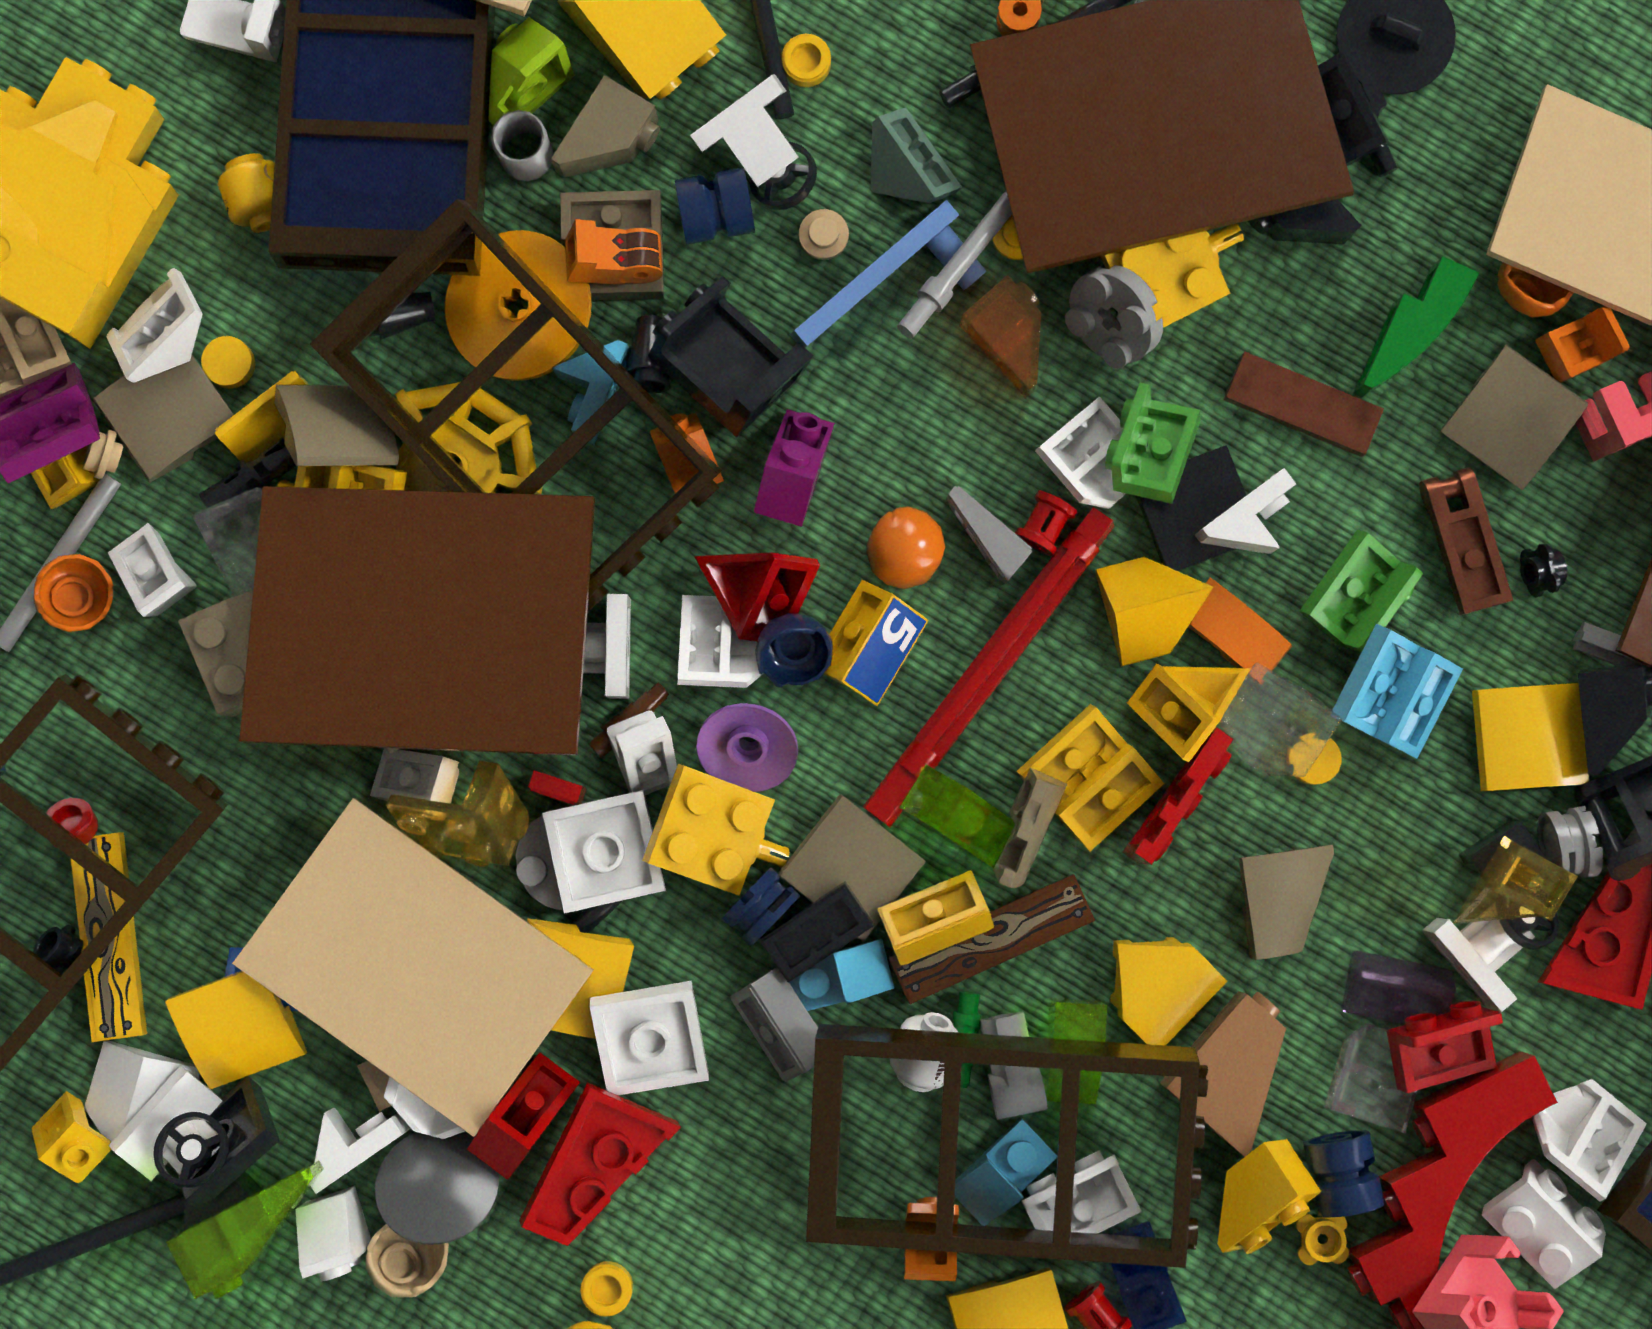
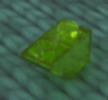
[899,765,1015,868]

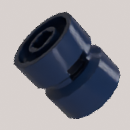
[675,167,755,245]
[1303,1130,1385,1217]

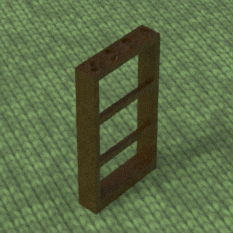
[310,199,722,612]
[0,674,228,1072]
[806,1024,1208,1268]

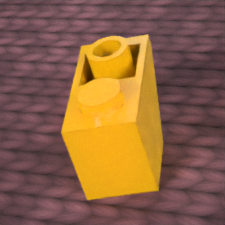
[1217,1139,1321,1254]

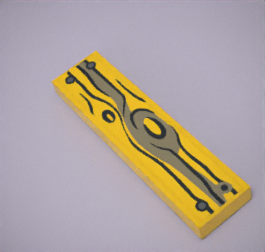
[71,832,147,1042]

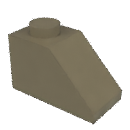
[551,75,660,178]

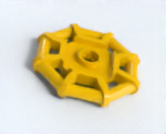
[394,377,543,495]

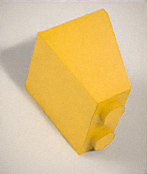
[557,0,726,100]

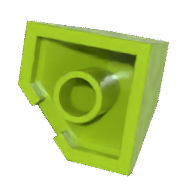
[488,17,575,129]

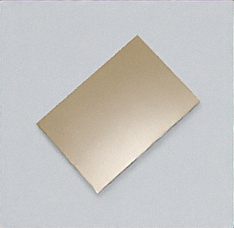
[1486,84,1652,326]
[232,798,594,1137]

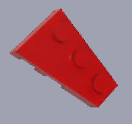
[1538,864,1652,1010]
[519,1082,681,1246]

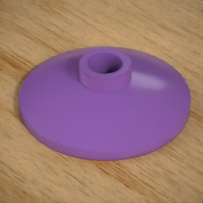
[696,703,798,792]

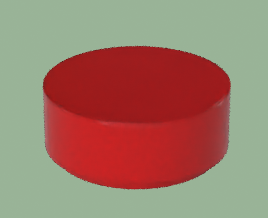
[46,798,98,849]

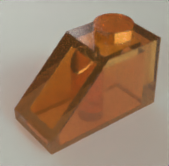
[959,275,1041,399]

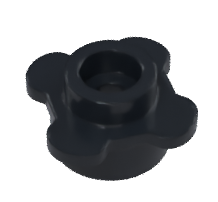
[1520,543,1568,598]
[33,925,83,975]

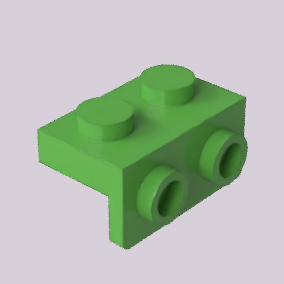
[1105,382,1201,504]
[1299,530,1423,653]

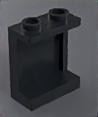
[648,276,814,437]

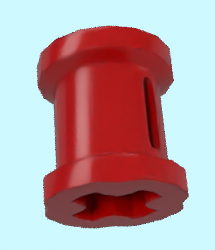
[1015,490,1077,556]
[1064,1281,1133,1329]

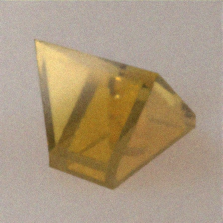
[1453,835,1578,924]

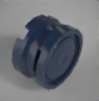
[722,867,801,947]

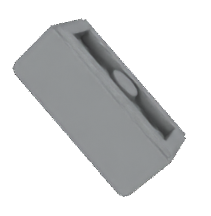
[730,968,818,1082]

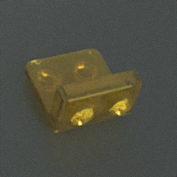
[386,760,529,867]

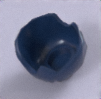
[755,613,833,687]

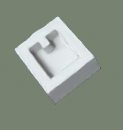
[180,0,286,62]

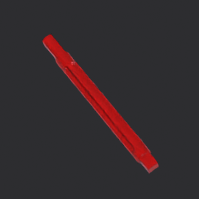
[863,507,1114,828]

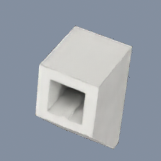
[295,1186,371,1282]

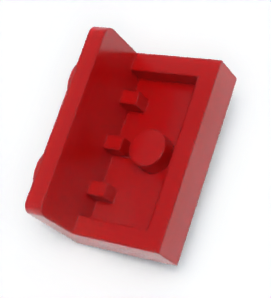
[1386,1001,1503,1093]

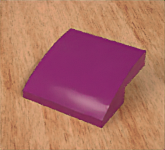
[0,363,100,483]

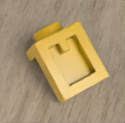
[31,1091,112,1183]

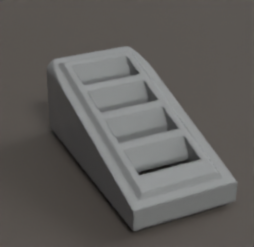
[946,486,1033,585]

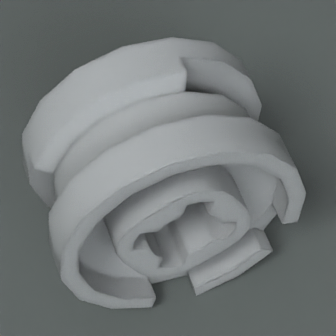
[1537,806,1603,882]

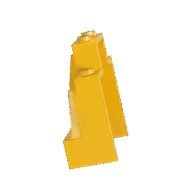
[0,57,179,349]

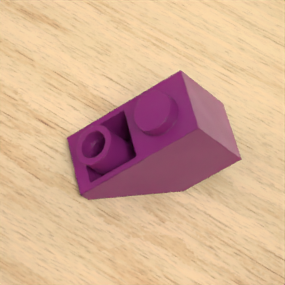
[754,409,835,527]

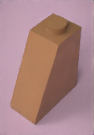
[1160,991,1286,1157]

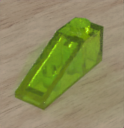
[166,1160,324,1299]

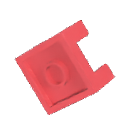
[1576,371,1652,462]
[1412,1234,1564,1329]

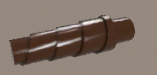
[588,682,669,759]

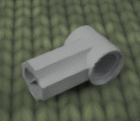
[981,1011,1048,1120]

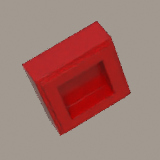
[528,770,587,805]

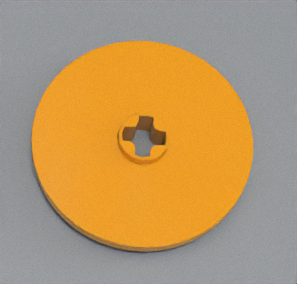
[445,230,592,381]

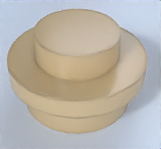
[799,209,849,260]
[83,429,123,480]

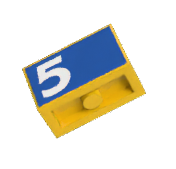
[824,580,929,706]

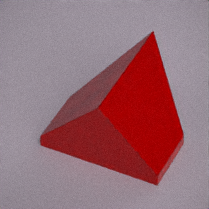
[694,552,820,642]

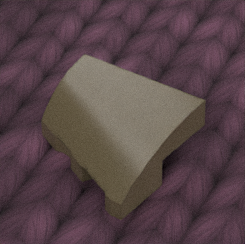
[993,767,1067,888]
[1238,845,1334,960]

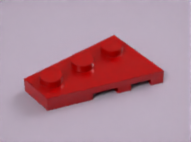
[1122,727,1233,865]

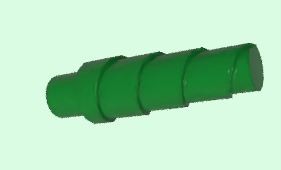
[953,991,982,1088]

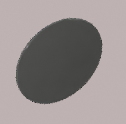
[375,1131,499,1245]

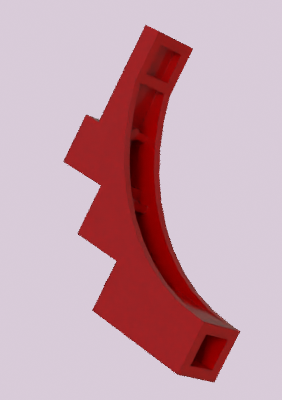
[1347,1051,1558,1329]

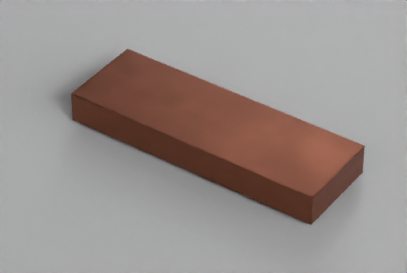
[1223,352,1384,457]

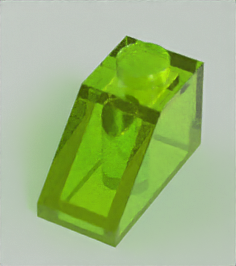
[1045,998,1107,1104]

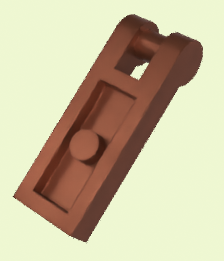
[1419,467,1513,616]

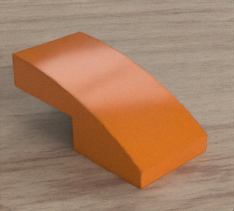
[1188,577,1292,686]

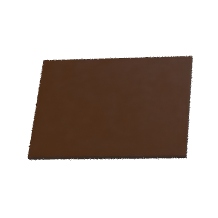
[970,0,1354,274]
[239,486,595,755]

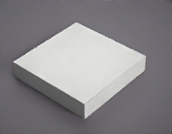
[542,790,666,913]
[589,981,709,1095]

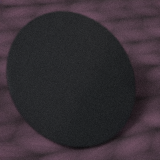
[1336,0,1456,95]

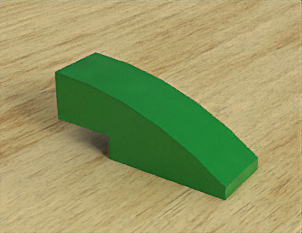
[1353,256,1479,398]

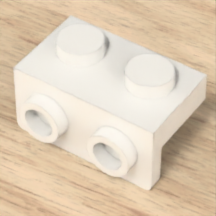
[1021,1150,1142,1234]
[1482,1159,1606,1289]

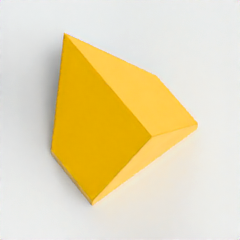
[1095,557,1213,667]
[1127,663,1251,762]

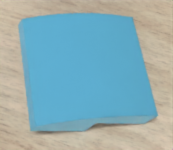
[1330,624,1463,759]

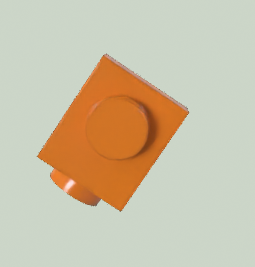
[1535,306,1630,383]
[650,413,724,494]
[904,1197,959,1281]

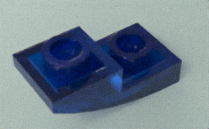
[1109,1221,1187,1329]

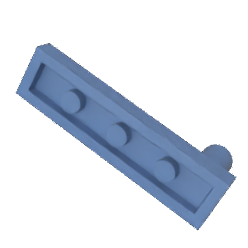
[789,200,986,347]

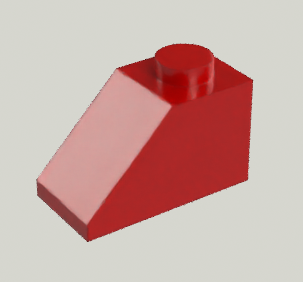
[467,1052,580,1180]

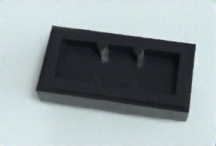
[760,881,874,983]

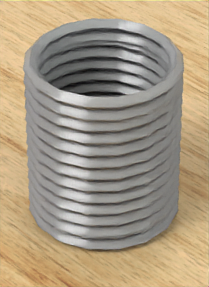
[491,110,554,181]

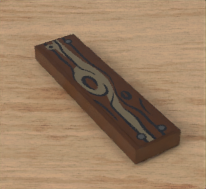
[888,874,1095,1004]

